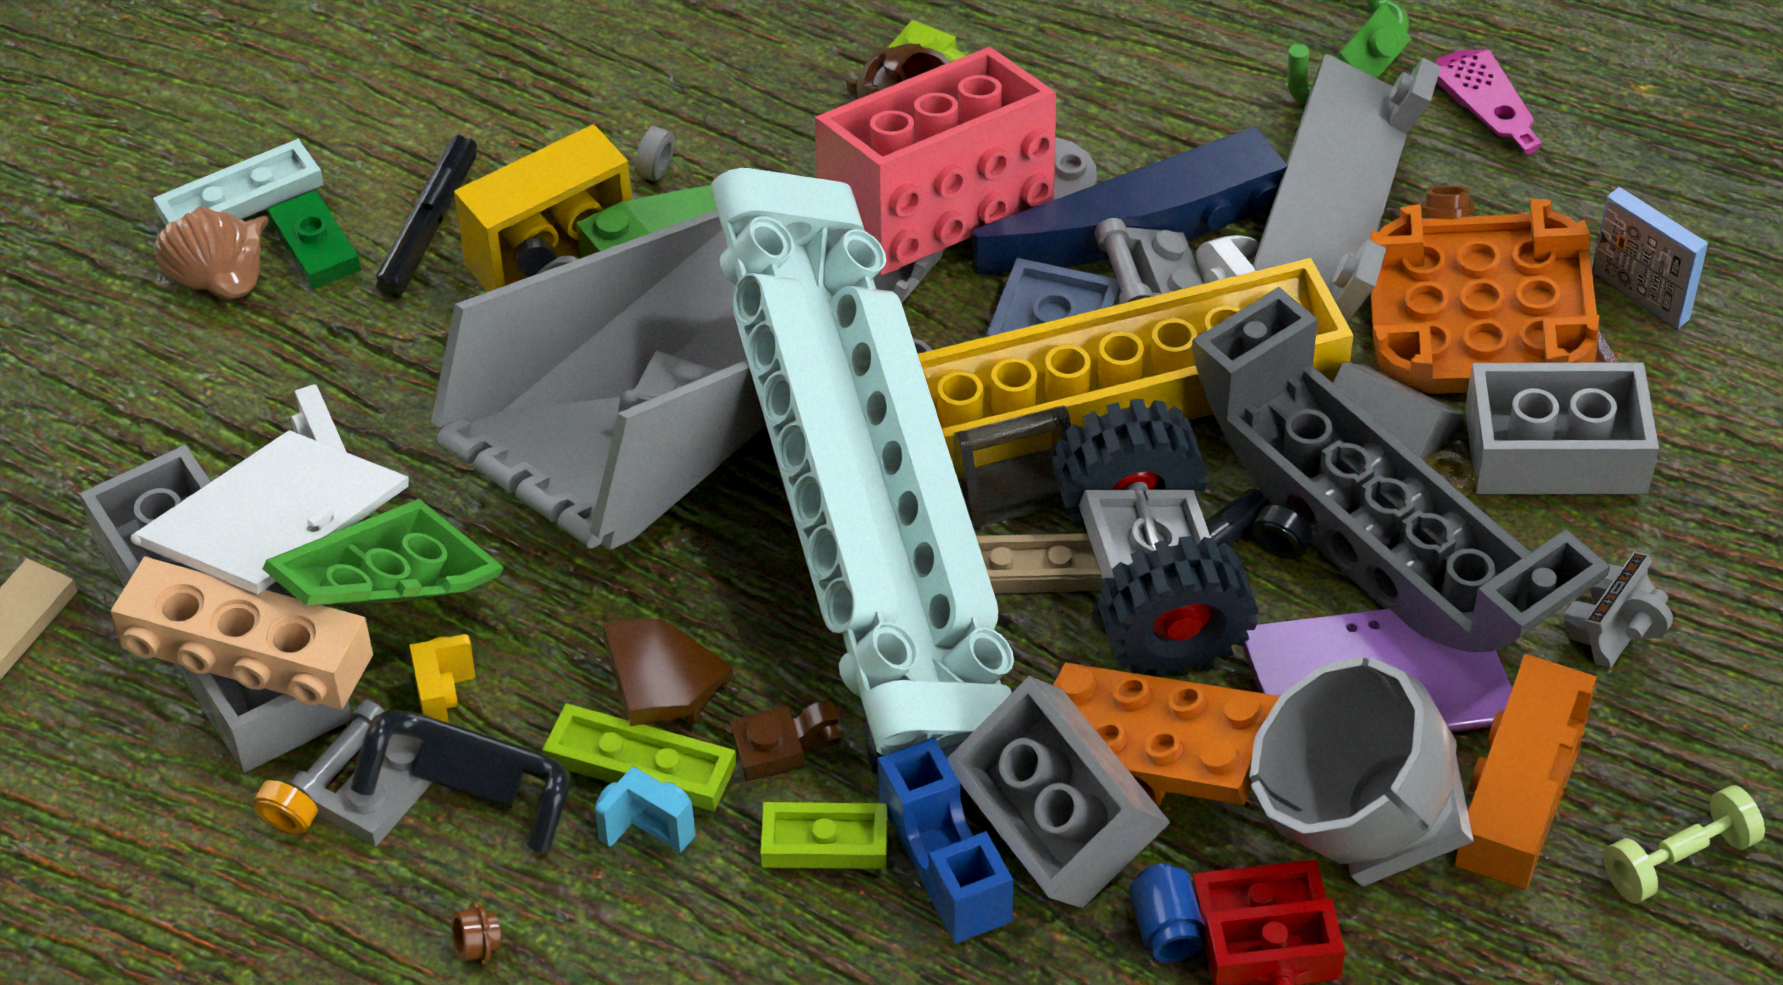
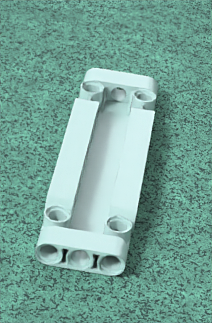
[711,168,1014,757]

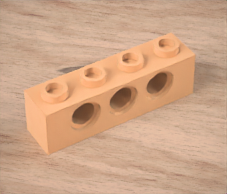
[111,557,373,710]

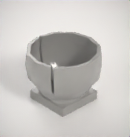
[1249,656,1474,887]

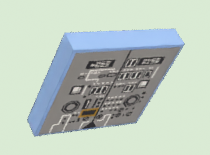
[1592,187,1708,329]

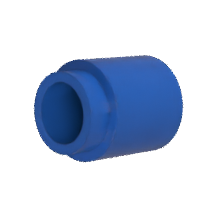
[1129,864,1204,963]

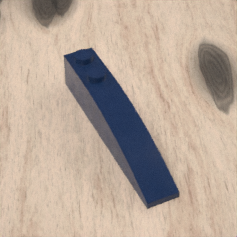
[972,126,1288,275]

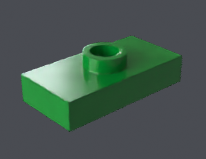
[267,190,361,290]

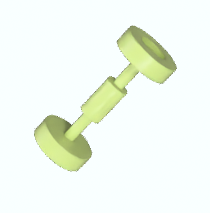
[1604,785,1765,904]

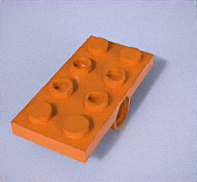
[1053,663,1280,806]

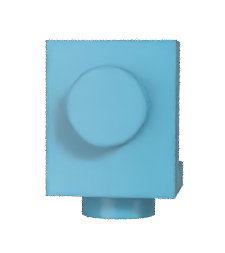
[595,766,696,853]

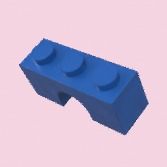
[878,737,1013,944]

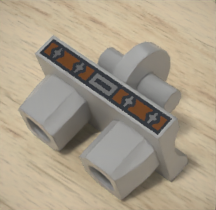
[1563,551,1673,668]

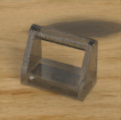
[954,405,1071,529]

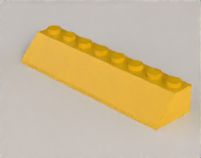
[918,258,1354,479]

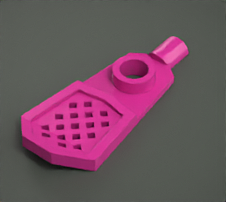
[1435,49,1542,154]

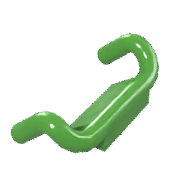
[1287,0,1411,106]

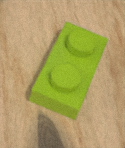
[761,802,888,869]

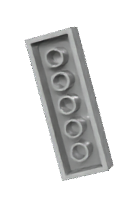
[79,445,352,773]

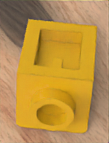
[409,634,475,723]

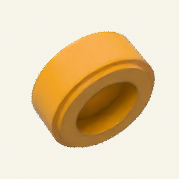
[252,780,318,834]

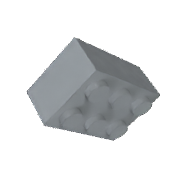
[1465,362,1659,494]
[946,676,1170,908]

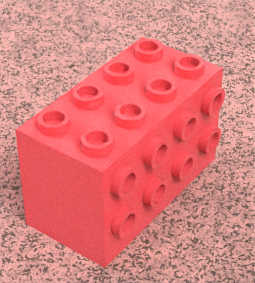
[815,47,1056,276]

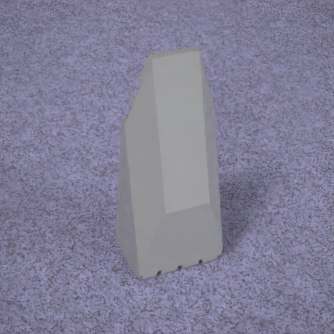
[431,209,943,550]

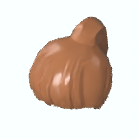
[154,206,268,301]

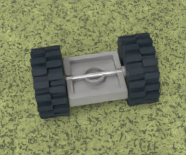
[1052,399,1259,678]

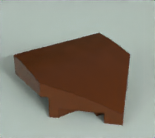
[603,619,733,727]

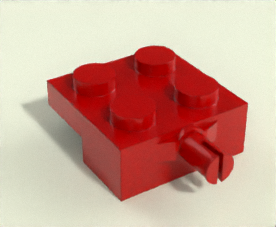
[1192,859,1345,985]

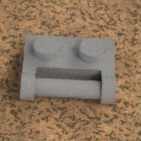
[1094,218,1204,304]
[288,700,432,847]

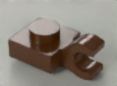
[730,700,841,782]

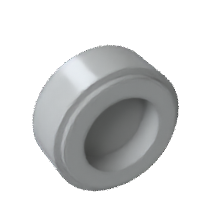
[634,126,675,182]

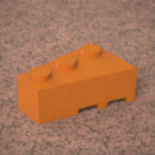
[1455,654,1597,890]

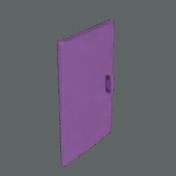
[1242,609,1512,733]

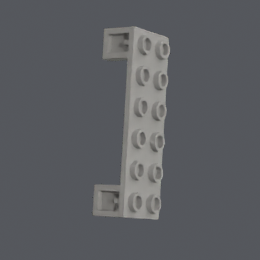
[1252,54,1441,323]

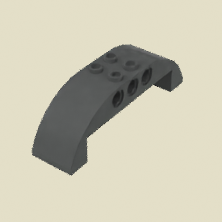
[1192,287,1610,652]

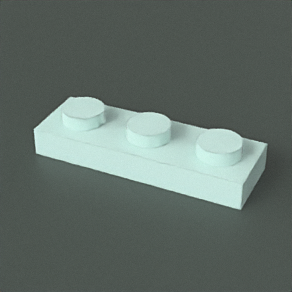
[153,139,324,226]

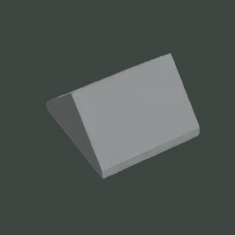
[1333,362,1464,464]

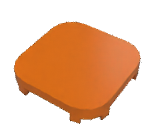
[1370,198,1600,394]

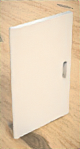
[131,430,409,595]

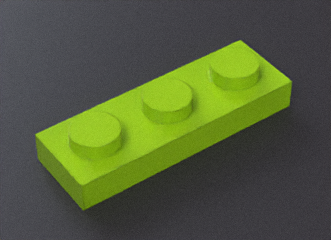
[542,703,736,812]

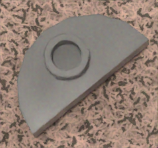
[1054,137,1097,200]

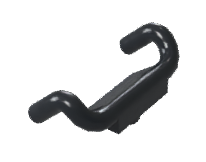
[350,710,571,853]

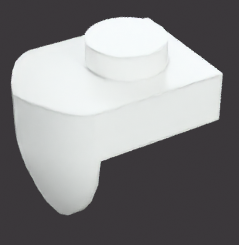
[1196,235,1260,284]

